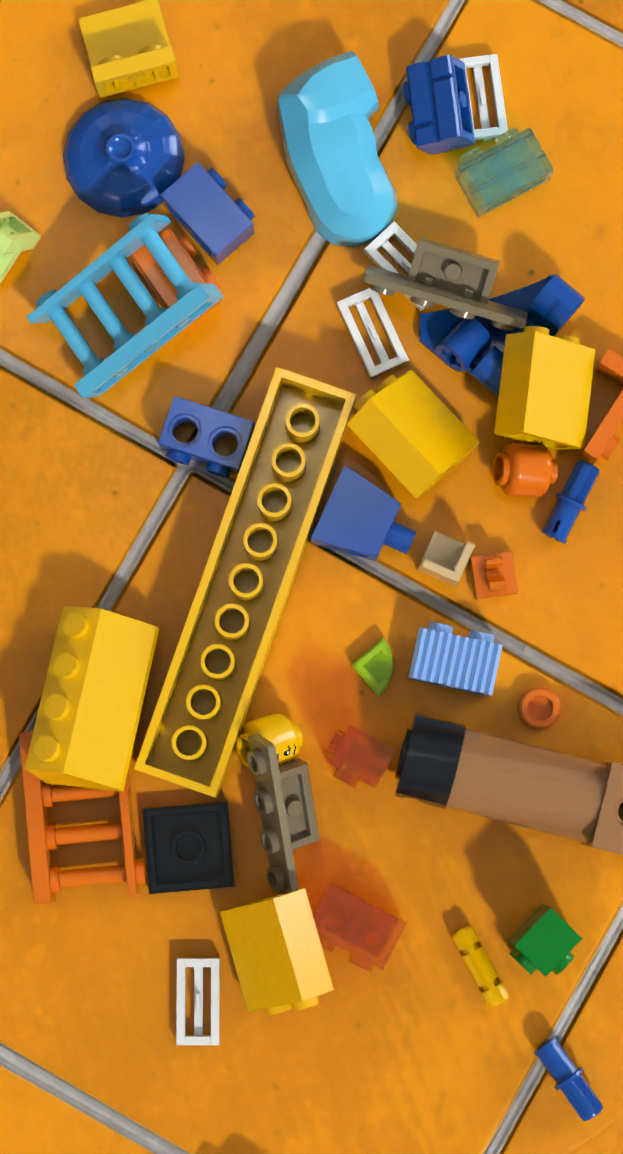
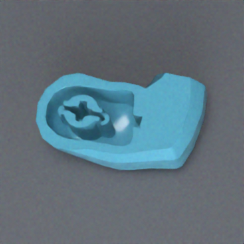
[277,51,398,248]

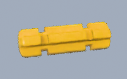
[452,925,508,1007]

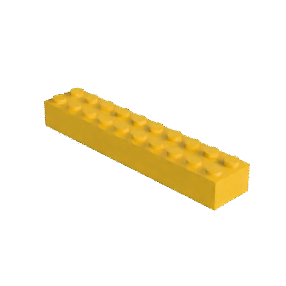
[134,367,357,798]

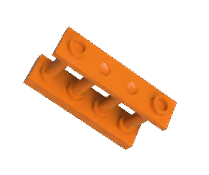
[19,731,146,904]

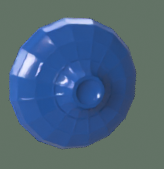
[63,98,185,218]

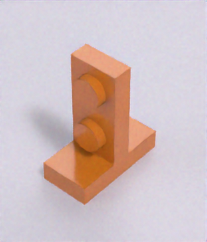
[579,349,623,465]

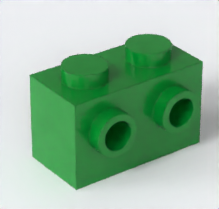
[507,904,582,977]

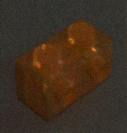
[326,725,396,789]
[313,881,407,972]

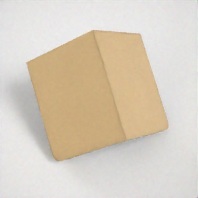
[417,531,475,587]

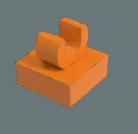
[470,551,518,600]

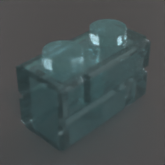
[454,127,554,217]

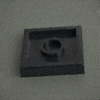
[143,801,235,894]

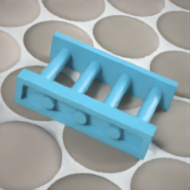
[27,213,224,399]

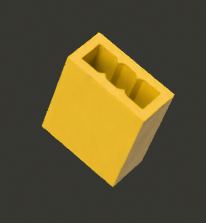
[494,326,596,450]
[346,369,480,498]
[220,888,334,1016]

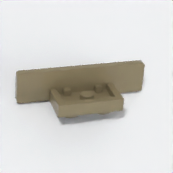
[362,237,528,331]
[247,733,320,894]

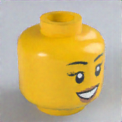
[236,714,303,767]

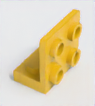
[79,0,179,98]

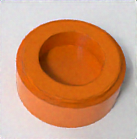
[518,687,561,730]

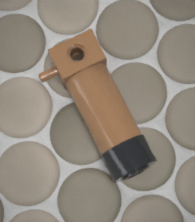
[395,713,623,856]

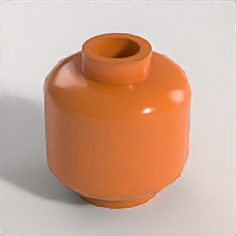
[493,442,558,498]

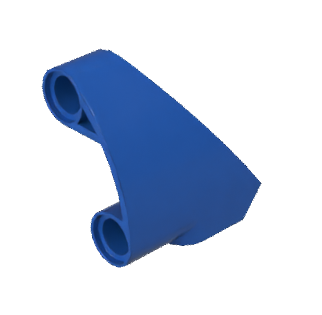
[419,274,585,398]

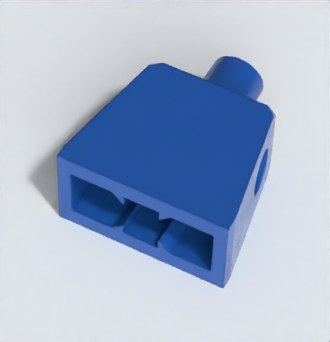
[311,466,416,561]

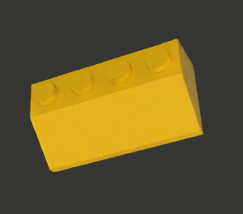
[24,605,159,792]

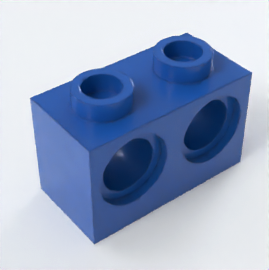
[158,396,255,478]

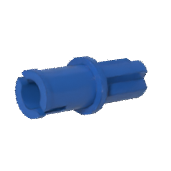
[541,460,599,544]
[534,1036,603,1121]

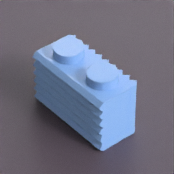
[407,622,503,697]

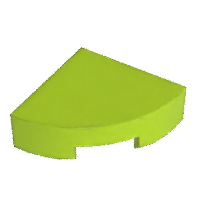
[351,638,393,697]

